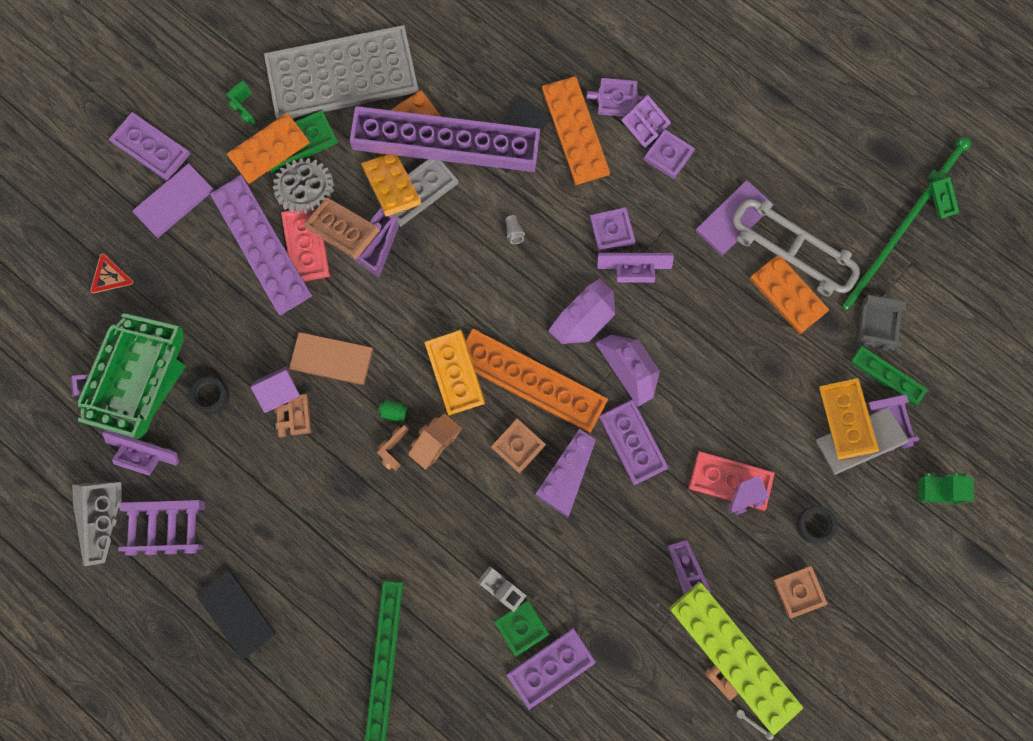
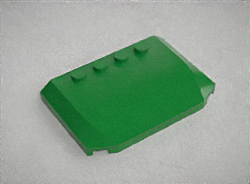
[78,313,184,439]

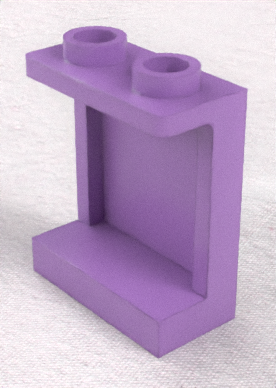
[866,395,919,452]

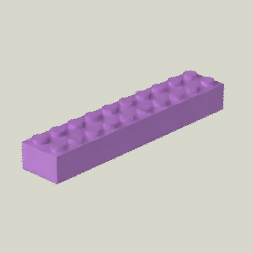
[350,106,540,172]

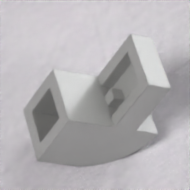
[477,566,526,612]

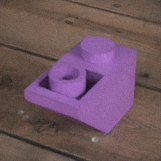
[727,475,769,515]

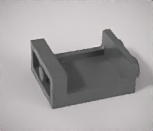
[857,295,907,352]

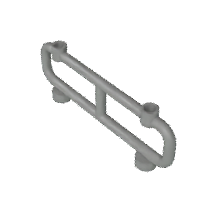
[733,199,860,296]

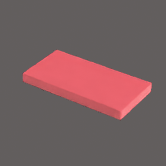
[281,207,330,281]
[688,451,775,511]

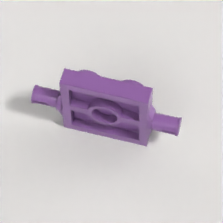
[587,78,645,117]

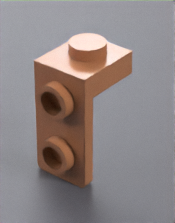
[377,425,409,471]

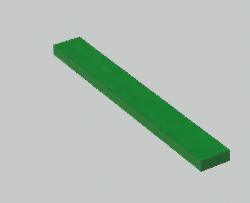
[365,580,404,741]

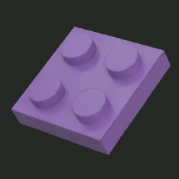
[644,129,695,179]
[590,207,635,252]

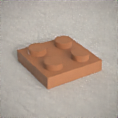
[491,419,546,474]
[773,566,828,619]

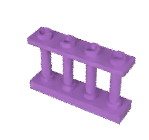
[118,500,205,555]

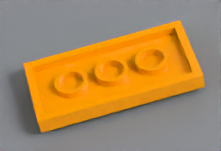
[361,154,421,217]
[425,330,486,416]
[819,378,879,460]

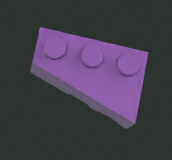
[350,208,399,278]

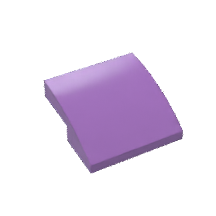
[621,95,671,148]

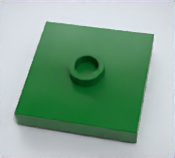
[494,600,550,657]

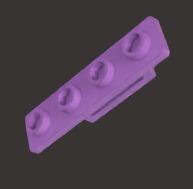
[597,253,674,282]
[102,430,179,476]

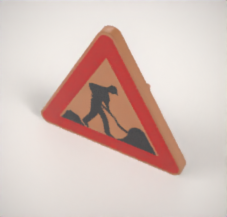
[90,254,133,294]

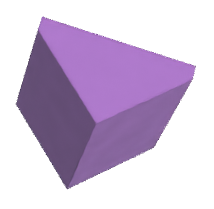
[251,366,300,413]

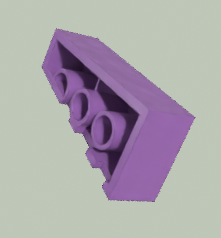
[535,429,596,518]

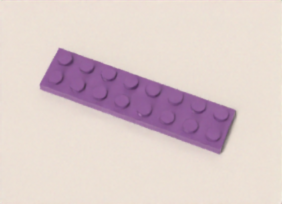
[210,175,312,316]

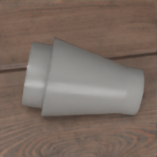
[506,215,525,244]

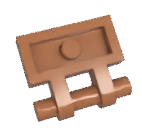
[274,394,311,437]

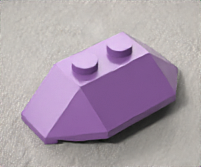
[548,279,615,344]
[596,335,660,407]

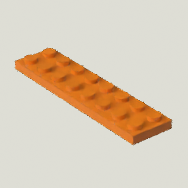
[466,329,608,434]

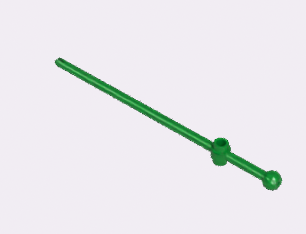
[842,137,971,310]

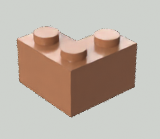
[408,414,462,470]

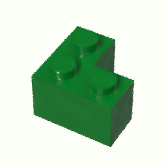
[918,473,974,505]

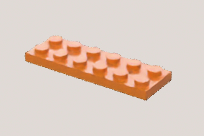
[542,76,610,185]

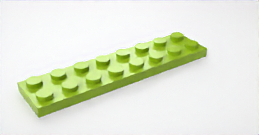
[668,582,803,736]

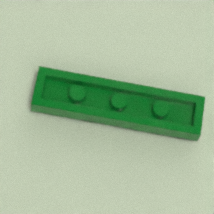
[850,346,928,406]

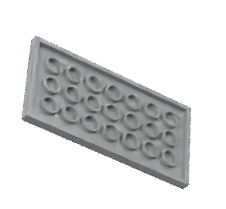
[264,25,419,119]

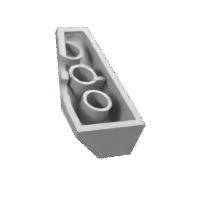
[72,482,122,566]

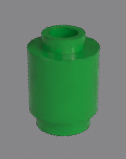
[378,399,408,422]

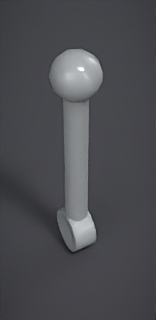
[736,710,774,740]

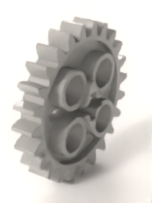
[273,158,334,215]

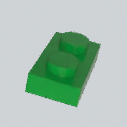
[929,177,959,219]

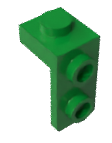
[226,81,256,126]

